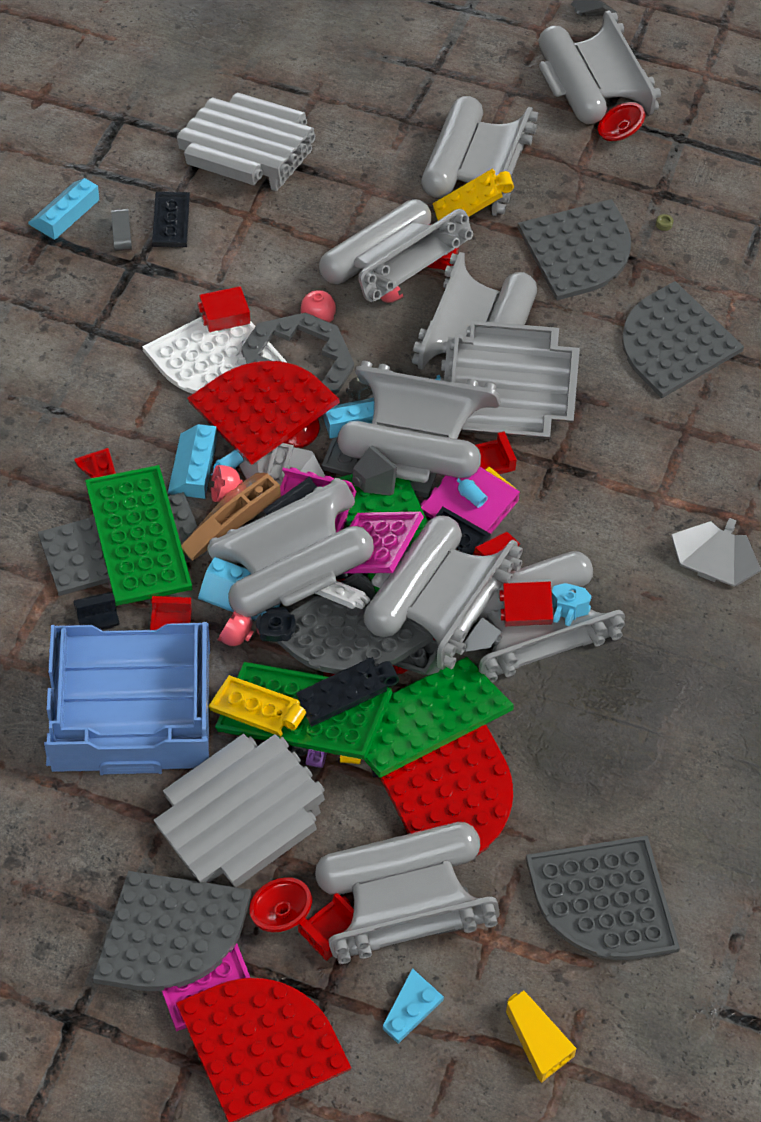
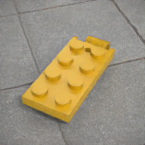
[433,168,514,221]
[208,675,306,737]

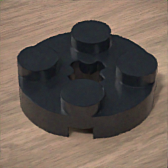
[256,607,296,642]

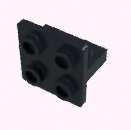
[73,592,120,630]

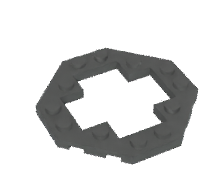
[241,313,354,394]

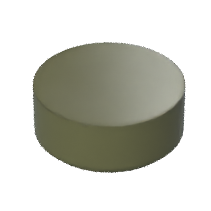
[656,214,674,231]

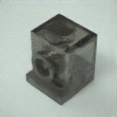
[346,377,373,401]

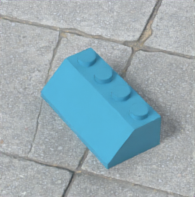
[28,178,99,240]
[322,398,374,438]
[168,424,217,499]
[198,557,280,621]

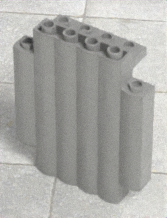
[177,93,315,191]
[440,321,580,439]
[154,734,325,887]

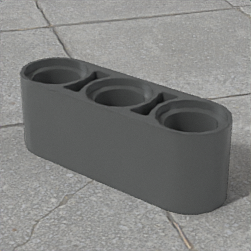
[111,209,132,251]

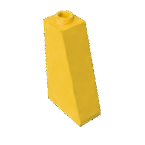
[506,990,576,1083]

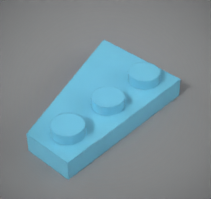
[383,968,444,1044]

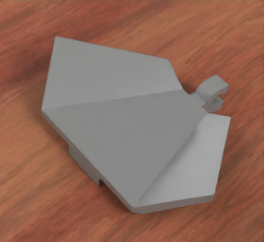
[239,443,325,486]
[671,518,761,587]

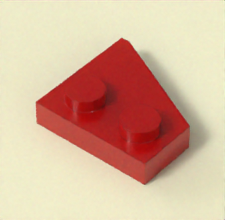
[74,448,116,478]

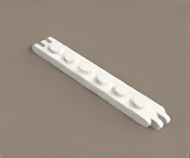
[315,581,370,609]

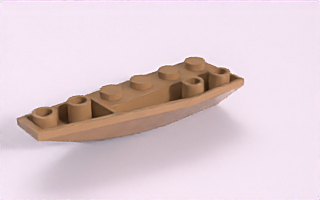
[181,473,281,561]

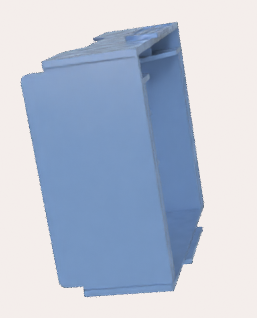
[44,622,210,775]

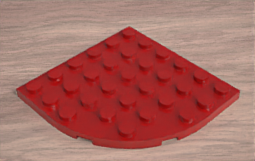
[187,361,340,465]
[380,725,513,856]
[176,978,351,1122]

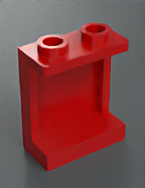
[476,431,517,474]
[150,596,192,630]
[298,893,354,961]

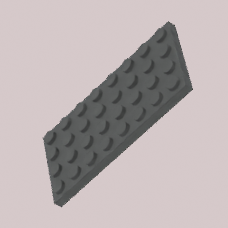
[38,492,207,596]

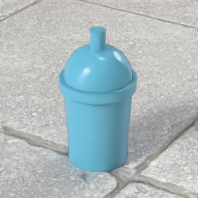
[211,450,244,476]
[456,478,488,508]

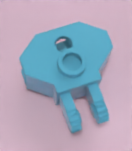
[551,583,591,626]

